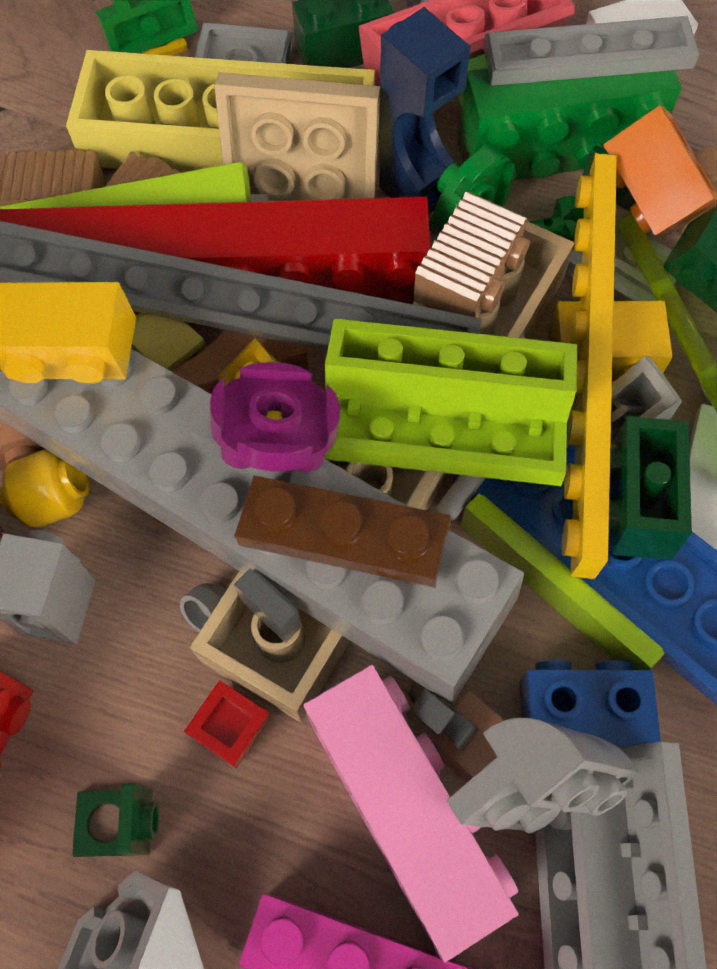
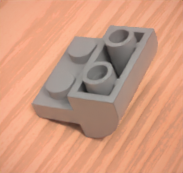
[447,718,640,833]

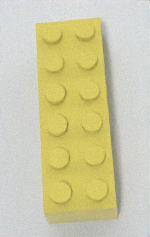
[66,50,375,173]

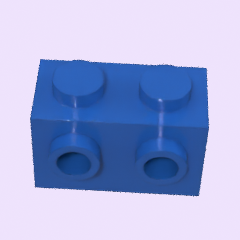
[520,660,661,748]

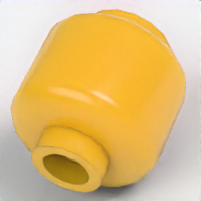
[0,449,90,528]

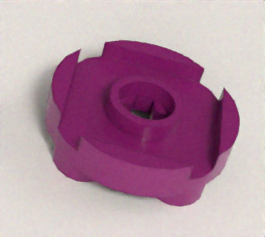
[209,362,341,472]

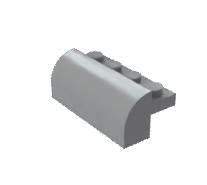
[535,742,707,969]

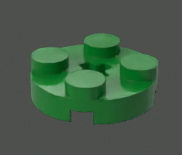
[429,144,516,237]

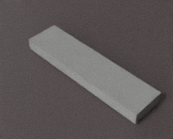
[483,16,700,86]

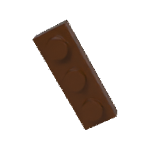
[234,475,450,588]

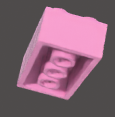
[303,664,519,962]

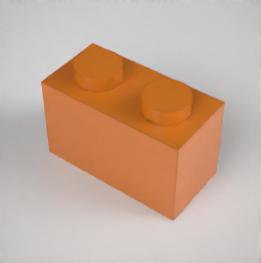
[603,105,717,237]

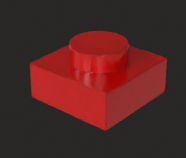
[183,680,271,769]

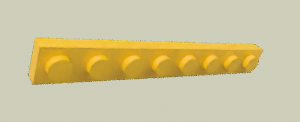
[562,153,617,579]

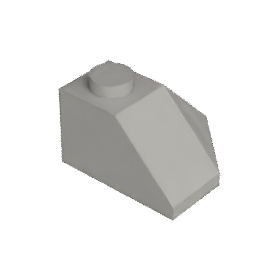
[58,870,204,969]

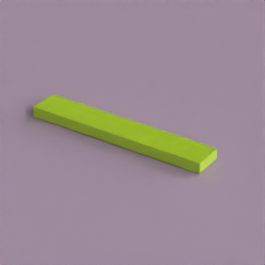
[0,162,251,209]

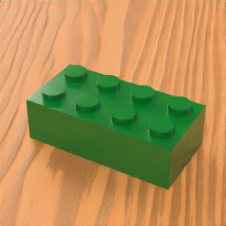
[458,68,682,180]

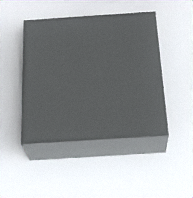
[234,568,301,643]

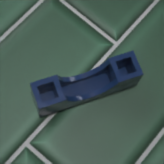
[379,7,471,214]

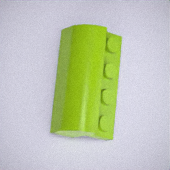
[325,319,577,486]

